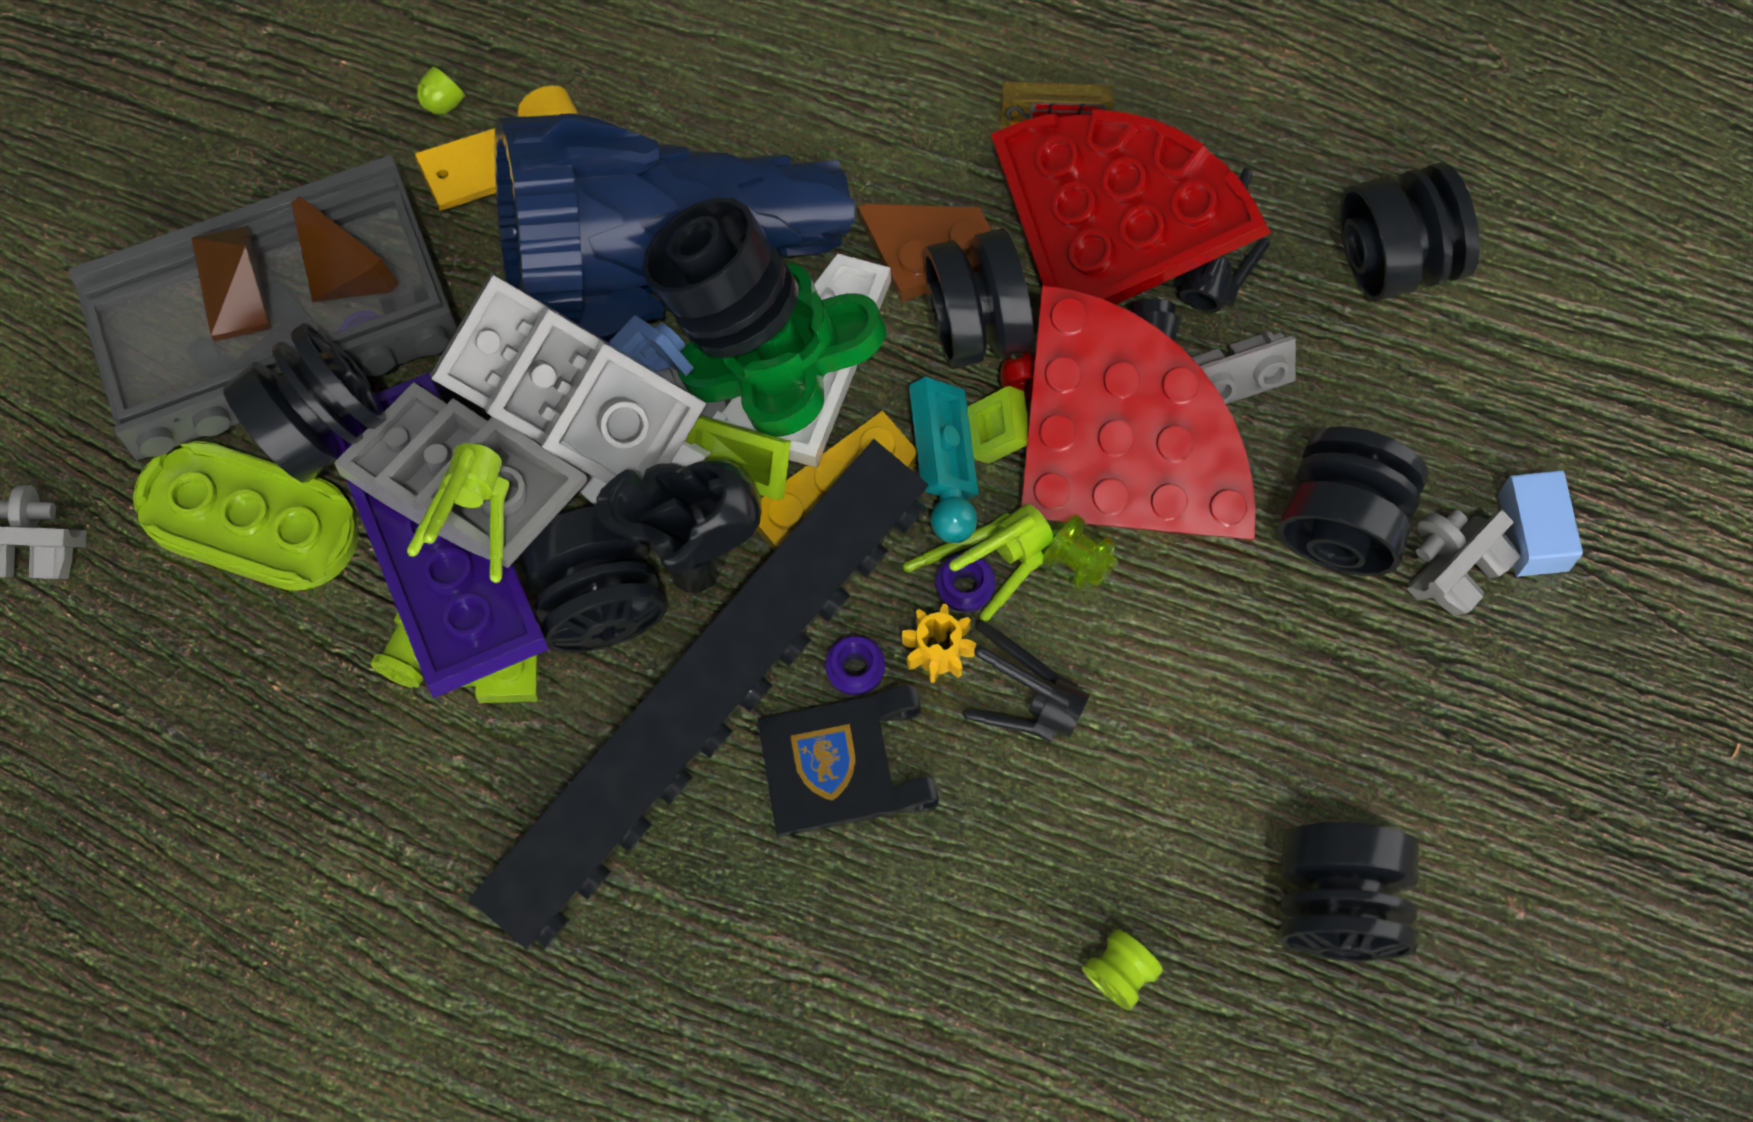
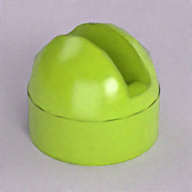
[417,66,465,114]

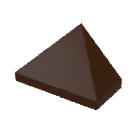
[292,195,399,302]
[192,225,271,342]

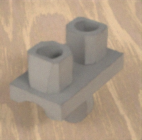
[0,484,87,579]
[1406,509,1521,616]

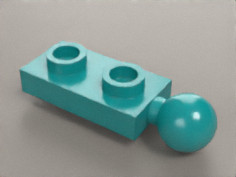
[909,377,979,543]

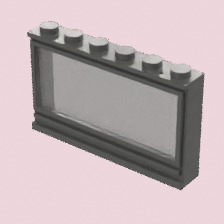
[68,154,458,461]

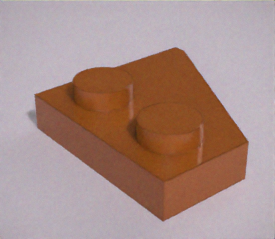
[858,204,992,303]

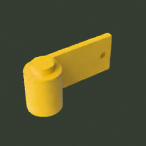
[415,85,579,211]

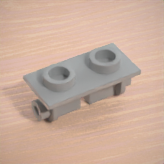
[1190,330,1296,404]

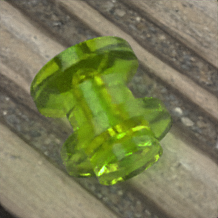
[1042,515,1118,590]

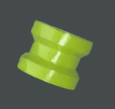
[1082,929,1163,1010]

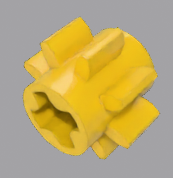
[902,604,976,683]

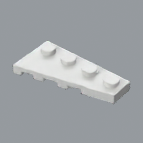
[712,254,892,468]

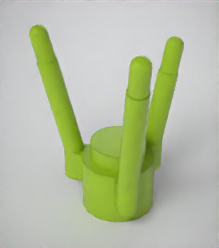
[407,443,510,583]
[903,504,1054,622]

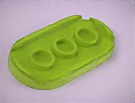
[133,441,359,590]

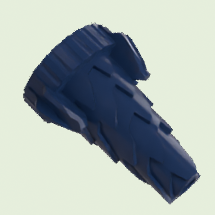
[494,113,855,342]

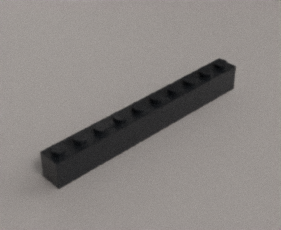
[468,439,929,951]

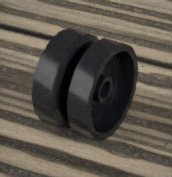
[923,228,1034,369]

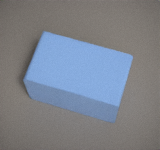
[1498,470,1583,577]

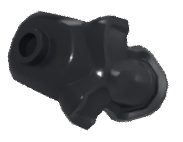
[596,460,762,577]

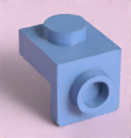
[609,315,694,377]

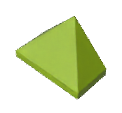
[685,415,791,500]

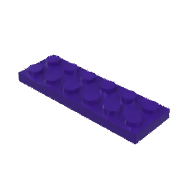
[328,373,549,698]

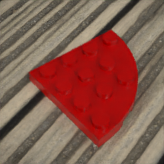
[991,110,1271,304]
[1021,285,1256,540]

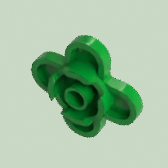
[677,263,886,437]

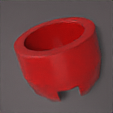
[1000,352,1035,401]

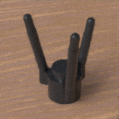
[1174,168,1270,313]
[963,620,1090,742]

